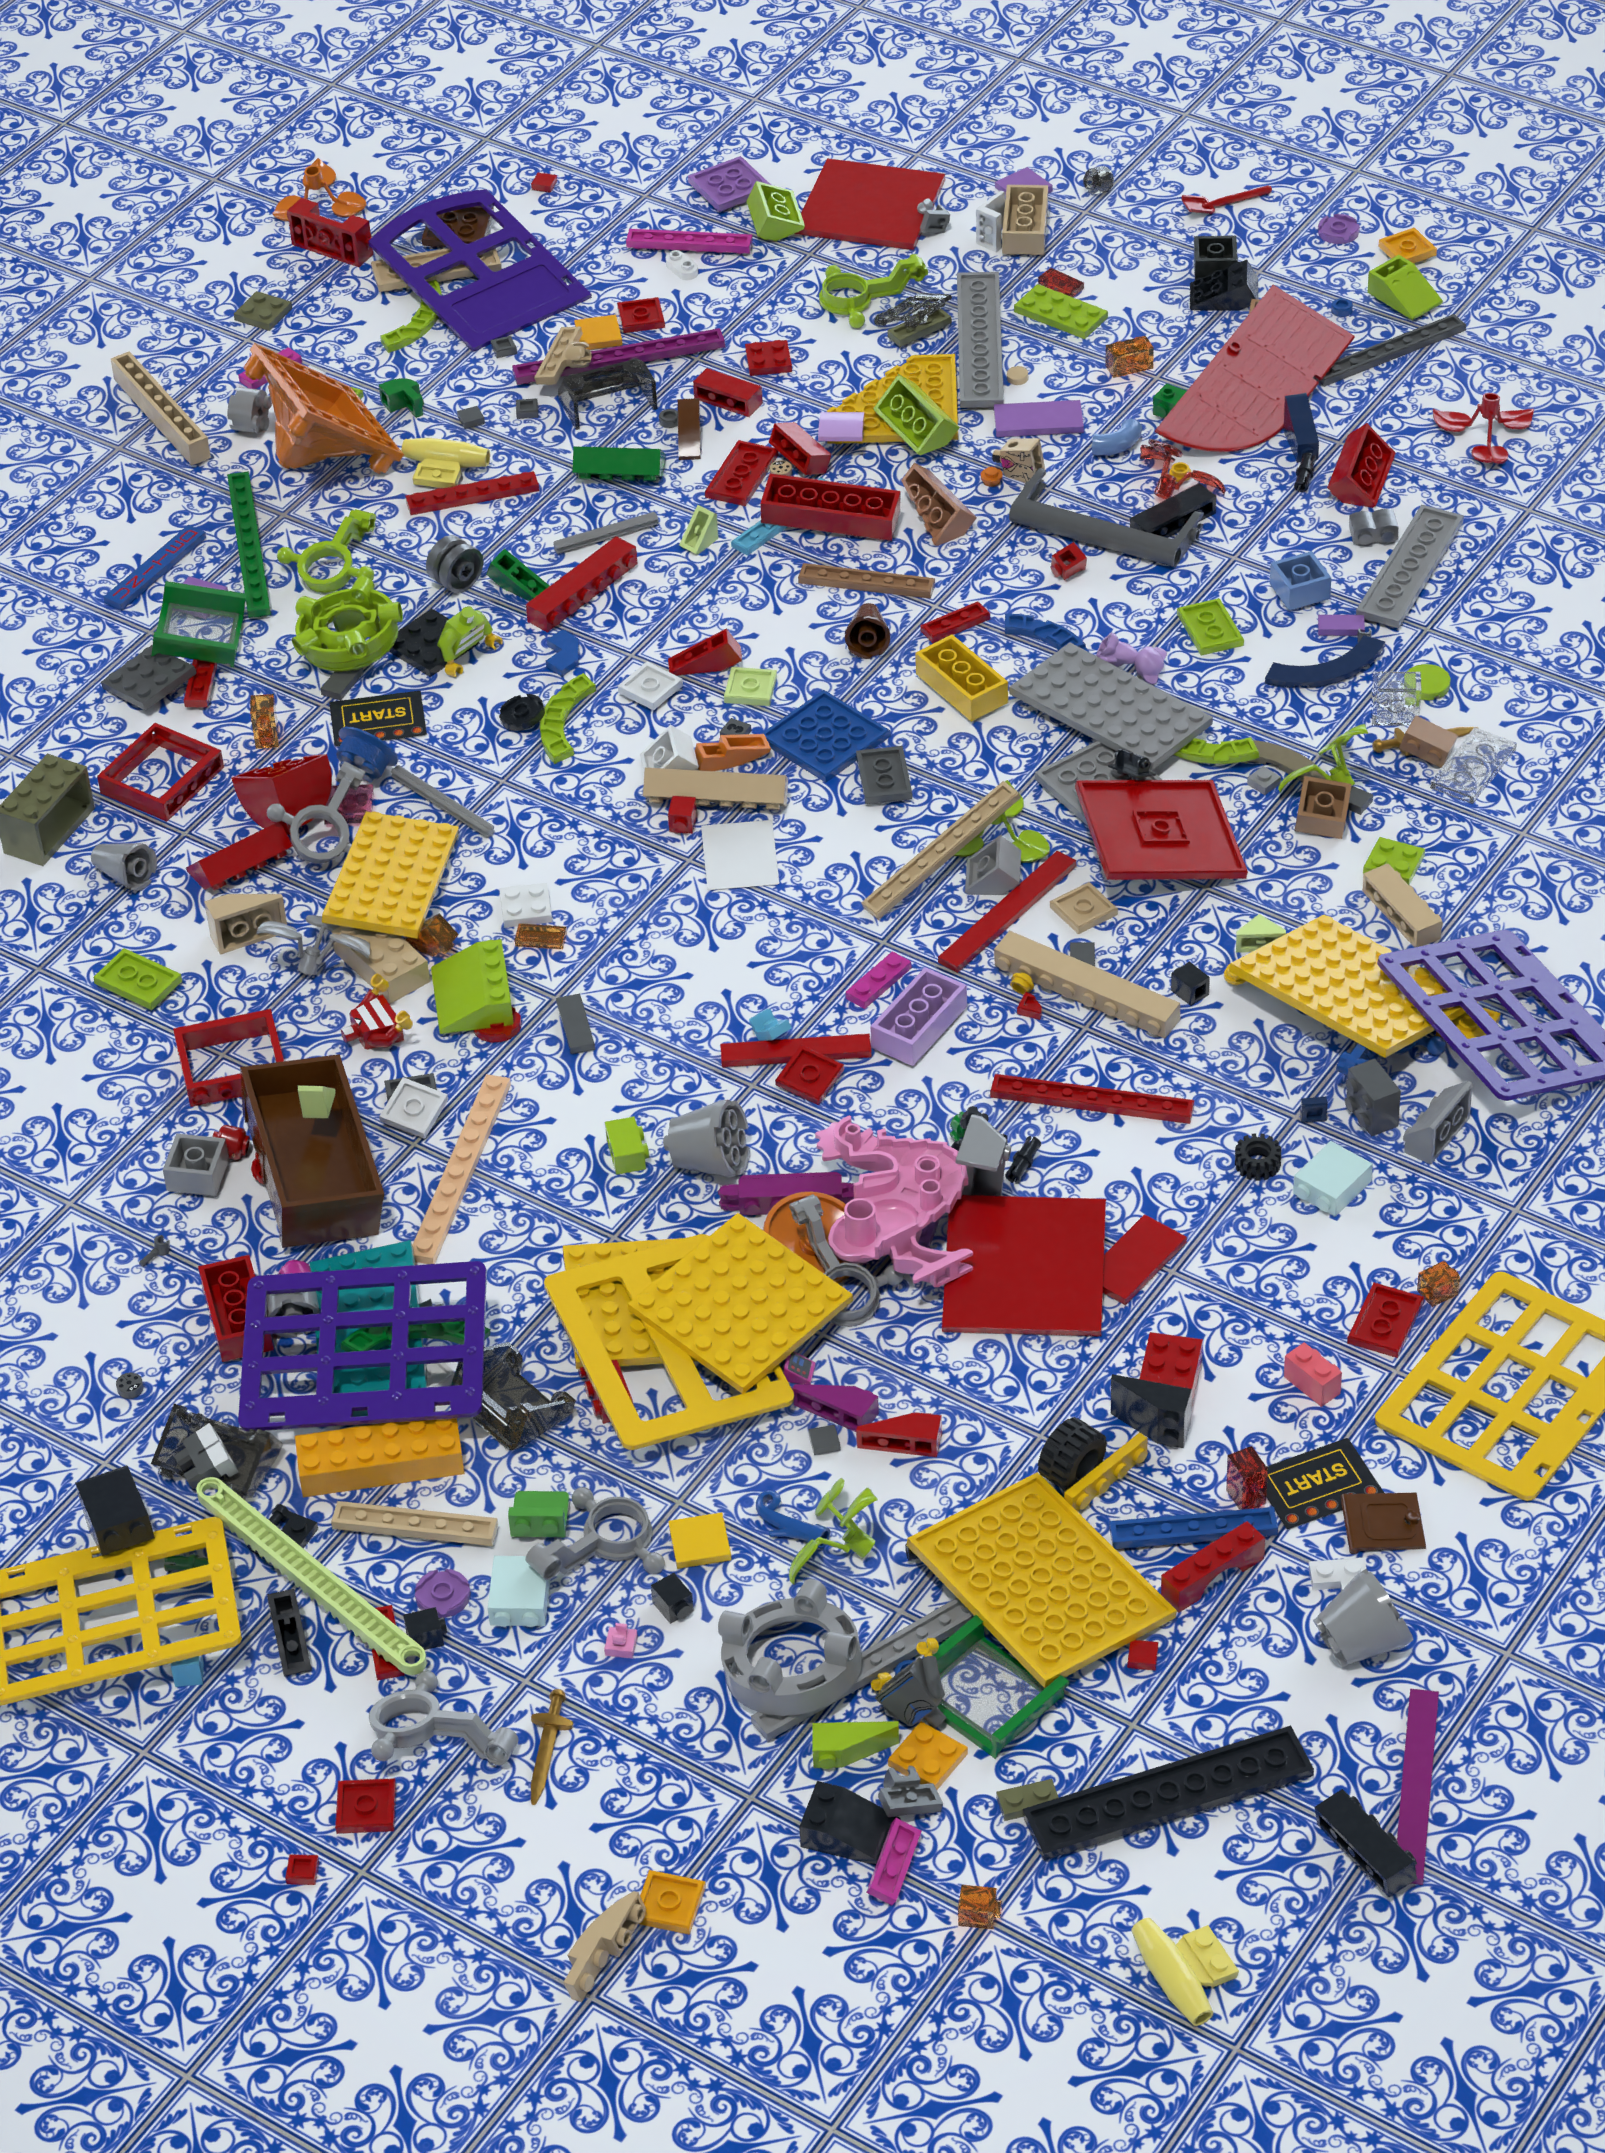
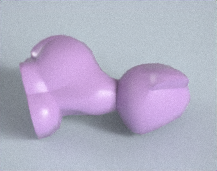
[1096,632,1167,684]

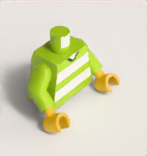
[437,606,503,677]

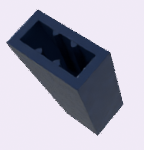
[1283,393,1319,463]

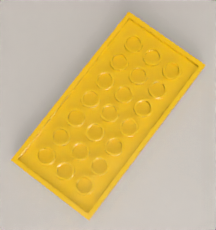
[322,811,459,938]

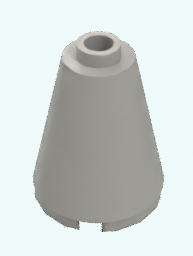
[91,843,157,891]

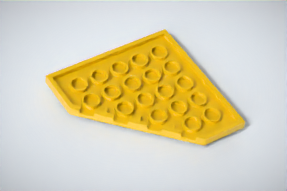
[827,354,958,444]

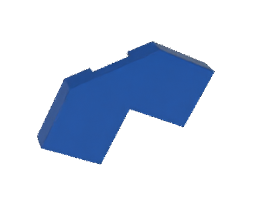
[546,629,579,677]

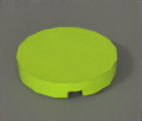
[1404,664,1451,700]

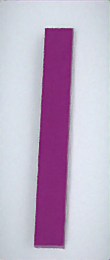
[1397,1689,1439,1885]

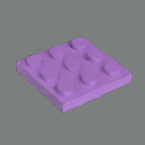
[688,156,771,212]

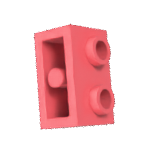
[1284,1342,1342,1407]

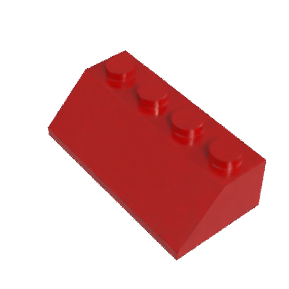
[1327,423,1396,508]
[186,821,293,891]

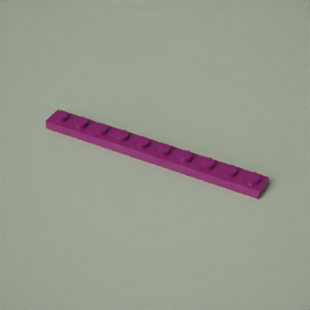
[512,328,725,385]

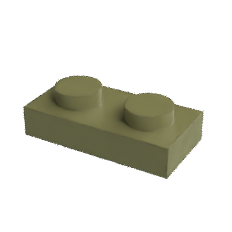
[996,1779,1059,1821]

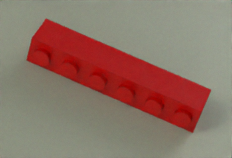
[526,536,638,633]

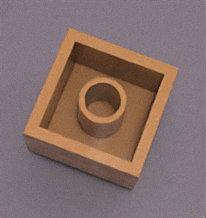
[1294,776,1352,839]

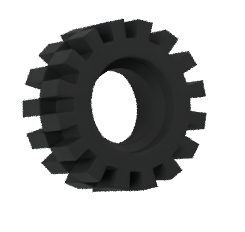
[1235,1133,1281,1181]

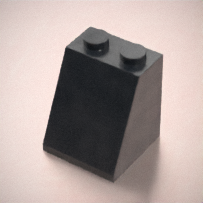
[75,1465,155,1556]

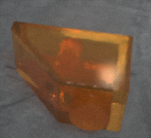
[404,913,459,956]

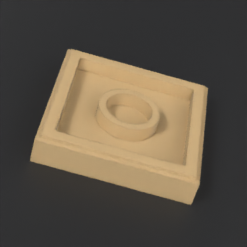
[1050,882,1118,934]

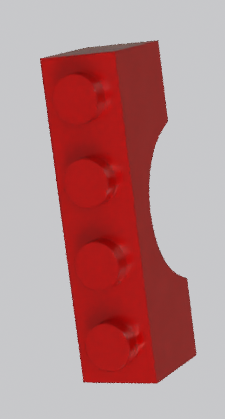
[1161,1521,1265,1613]

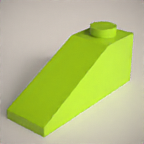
[812,1721,899,1769]

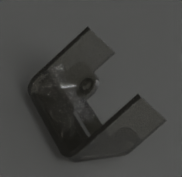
[558,358,658,430]

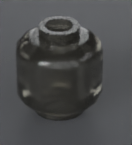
[1083,166,1114,195]

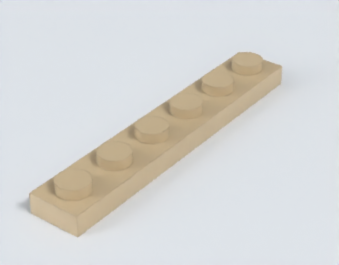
[331,1501,498,1546]

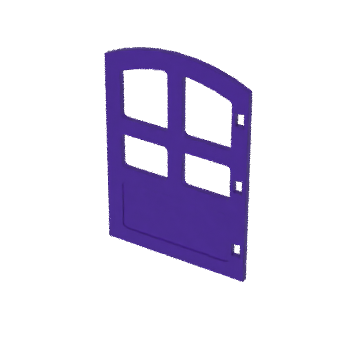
[369,189,592,352]

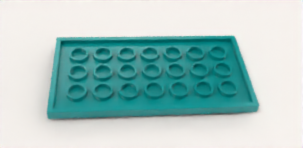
[310,1240,428,1417]

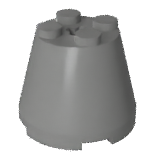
[663,1100,750,1177]
[1313,1569,1413,1668]

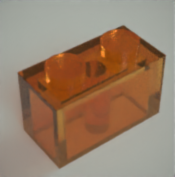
[1105,336,1154,378]
[250,694,279,749]

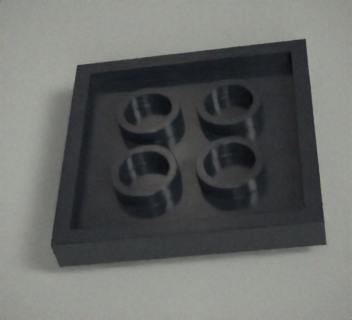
[389,608,480,677]

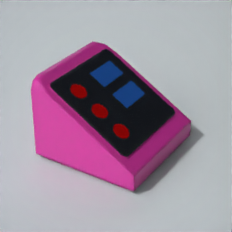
[784,1352,816,1385]

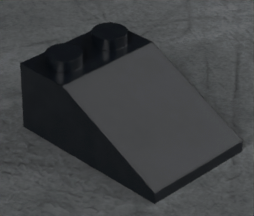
[1111,1374,1192,1449]
[799,1781,901,1865]

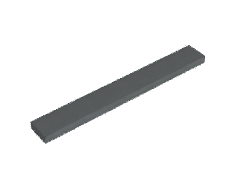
[1314,314,1466,387]

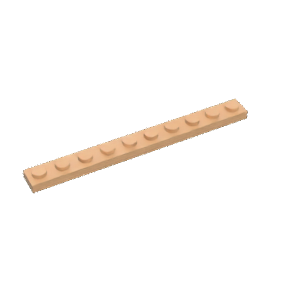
[413,1074,511,1264]

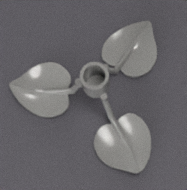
[257,915,370,975]

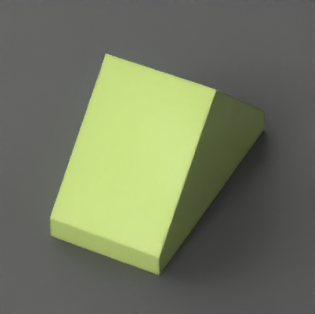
[679,505,718,555]
[1236,914,1286,953]
[298,1086,335,1118]

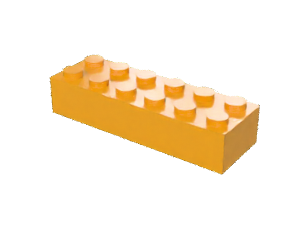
[295,1418,465,1498]

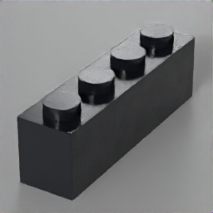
[1130,483,1216,538]
[1314,1789,1417,1897]

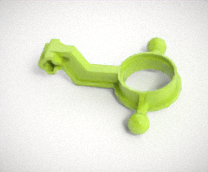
[819,254,928,328]
[277,509,376,593]

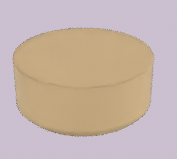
[1007,366,1028,385]

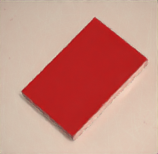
[1347,1282,1424,1358]

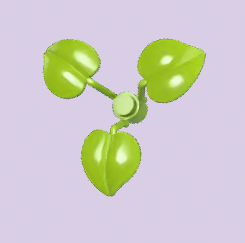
[1278,724,1368,793]
[954,780,1050,863]
[789,1478,878,1584]

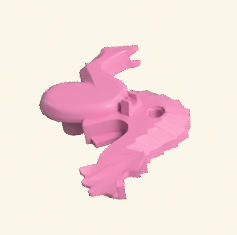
[815,1115,973,1287]

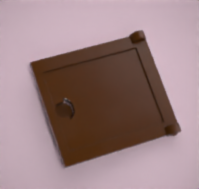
[1340,1492,1426,1554]

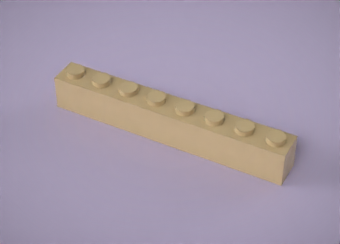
[110,351,211,466]
[994,930,1180,1039]

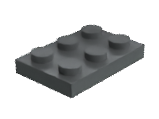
[856,746,912,804]

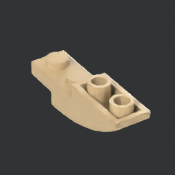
[563,1891,647,2002]

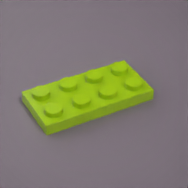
[1014,284,1108,339]

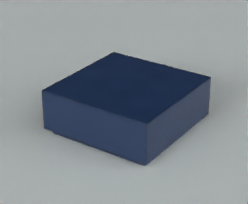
[1300,1097,1328,1123]

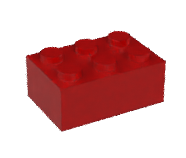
[1139,1332,1203,1411]

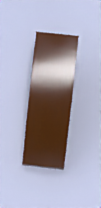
[678,398,701,460]

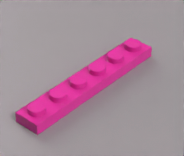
[626,229,753,254]

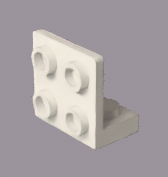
[976,191,1005,252]

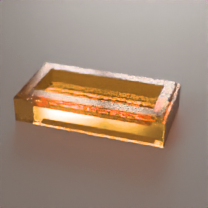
[515,924,567,949]

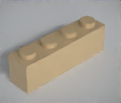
[1362,864,1443,947]

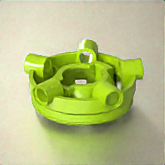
[292,576,403,672]

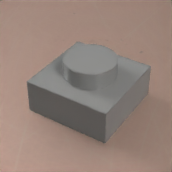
[1247,766,1281,795]

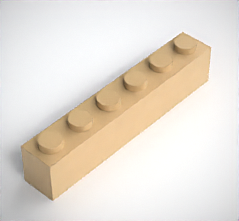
[643,768,788,810]

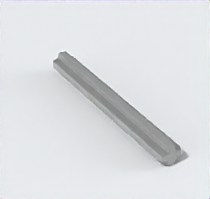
[553,512,659,554]

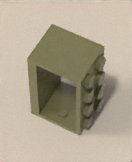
[0,753,95,866]

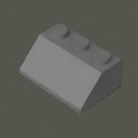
[1403,1081,1473,1165]

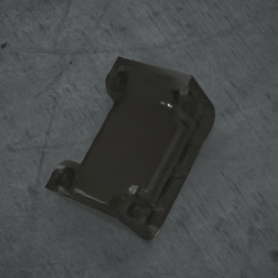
[451,1342,576,1450]
[151,1404,283,1500]

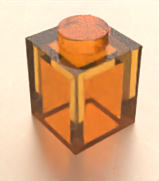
[1417,1260,1460,1307]
[958,1884,1002,1930]

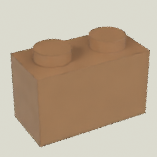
[1400,716,1458,768]

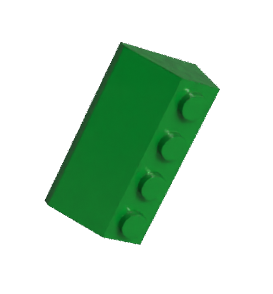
[572,446,666,482]

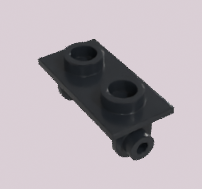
[1108,748,1156,781]

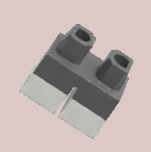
[174,1423,239,1489]

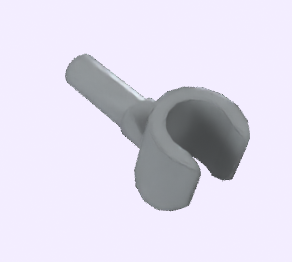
[917,199,933,214]

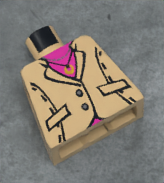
[992,438,1046,483]

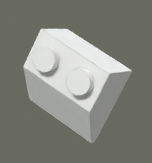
[640,725,699,772]

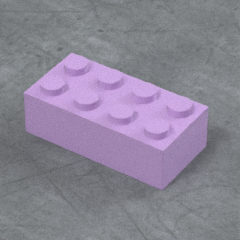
[870,967,967,1066]

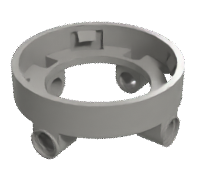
[718,1579,862,1716]

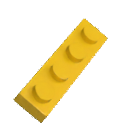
[1064,1432,1148,1512]

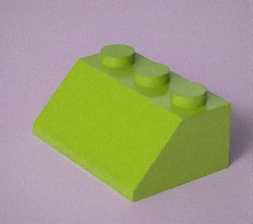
[747,181,805,241]

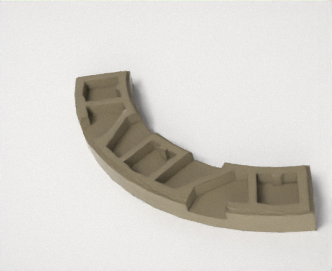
[1233,739,1326,783]

